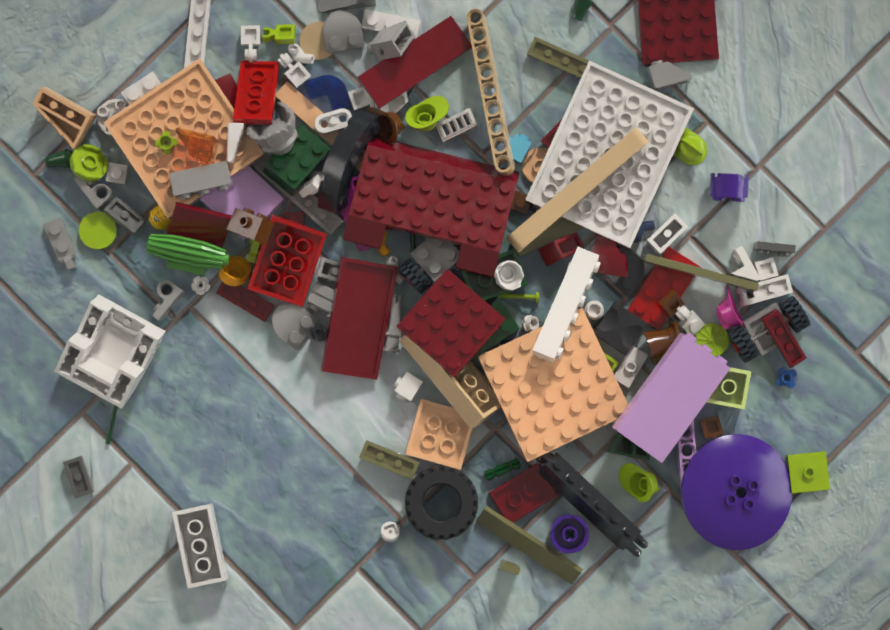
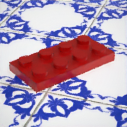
[233,61,279,125]
[627,246,700,330]

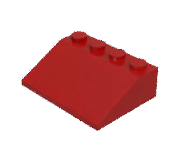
[247,214,327,307]

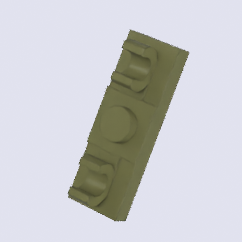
[359,440,420,480]

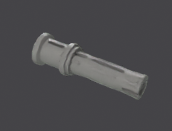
[383,294,404,353]

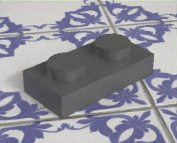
[103,196,146,236]
[754,241,796,257]
[63,456,94,498]

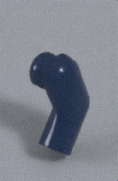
[633,220,655,243]

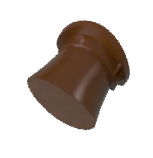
[644,321,679,365]

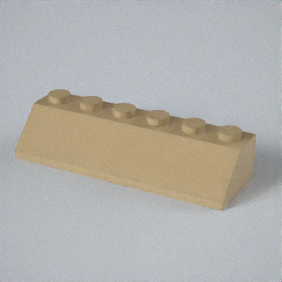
[399,335,501,429]

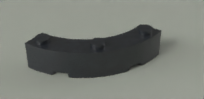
[318,109,381,214]

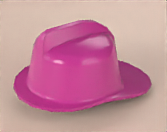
[716,285,745,329]

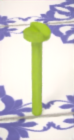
[496,292,540,303]

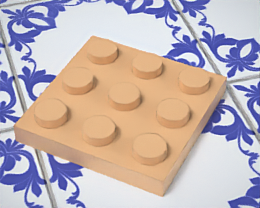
[405,399,472,470]

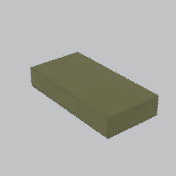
[499,559,520,575]

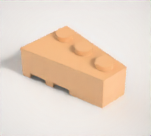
[33,87,97,149]

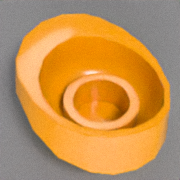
[218,256,251,286]

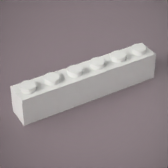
[532,247,601,363]

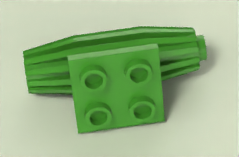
[146,234,230,276]

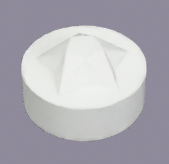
[380,522,400,542]

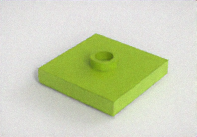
[787,451,830,493]

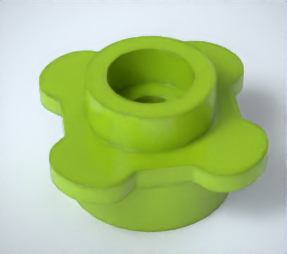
[155,131,178,154]

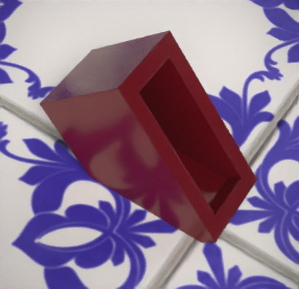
[538,232,585,267]

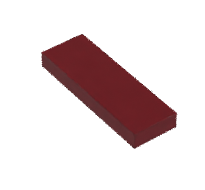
[216,281,275,322]
[760,309,807,368]

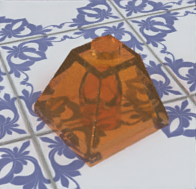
[176,127,219,165]

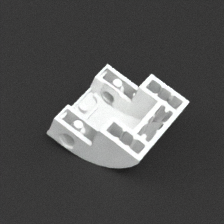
[54,295,166,409]

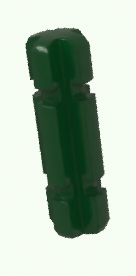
[484,458,521,481]

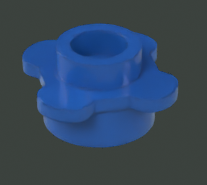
[776,368,797,388]

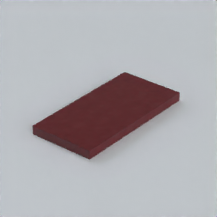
[321,257,398,380]

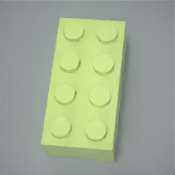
[706,368,752,410]

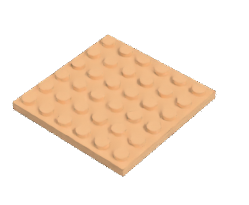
[103,58,265,219]
[478,308,628,462]

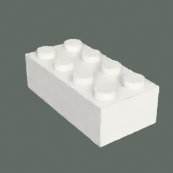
[172,503,228,589]

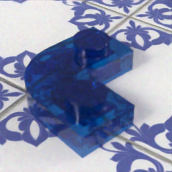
[304,75,352,111]

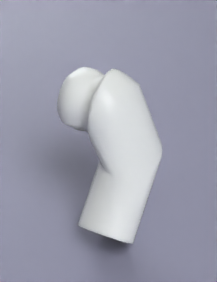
[288,43,314,64]
[386,256,405,285]

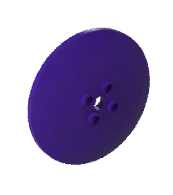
[681,434,792,550]

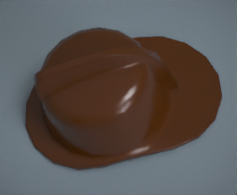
[365,107,405,143]

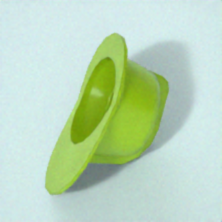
[405,96,449,132]
[673,127,707,165]
[619,463,660,502]

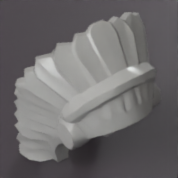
[246,102,299,155]

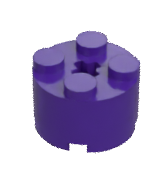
[709,173,749,202]
[549,513,589,553]

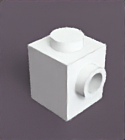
[394,372,423,402]

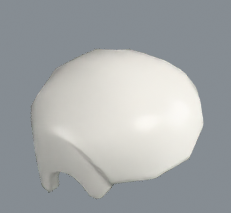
[494,260,524,290]

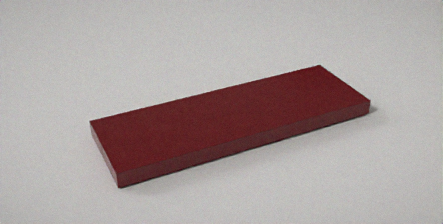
[357,16,472,109]

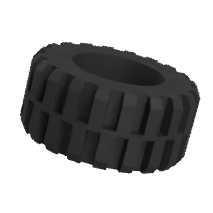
[405,466,478,540]

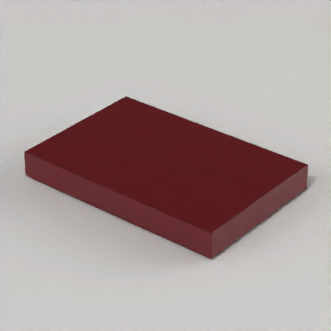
[166,202,232,248]
[489,463,558,523]

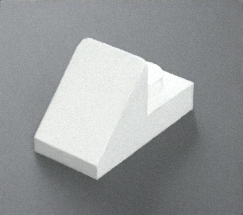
[729,246,761,282]

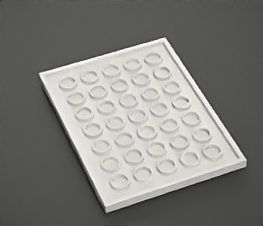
[525,61,694,248]

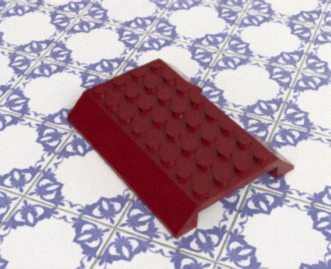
[343,136,519,278]

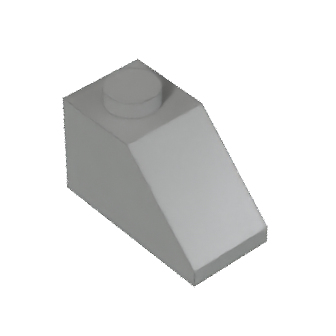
[647,60,692,90]

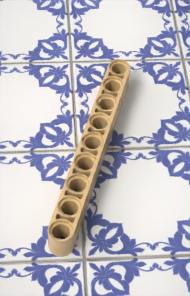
[467,8,515,176]
[506,127,649,253]

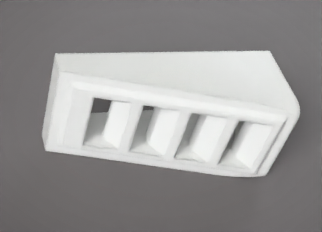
[436,108,478,142]
[227,123,245,164]

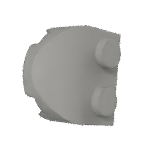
[322,10,365,53]
[271,303,319,350]

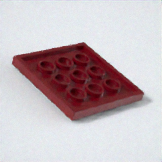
[637,0,719,66]
[396,269,506,378]

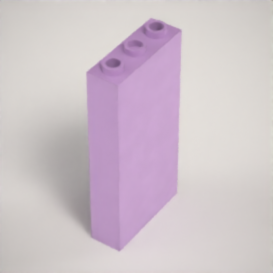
[199,166,285,242]
[612,332,730,463]

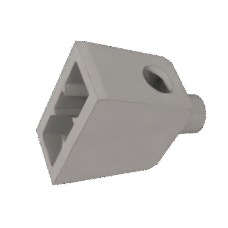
[367,21,415,60]

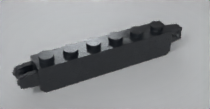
[535,452,649,557]

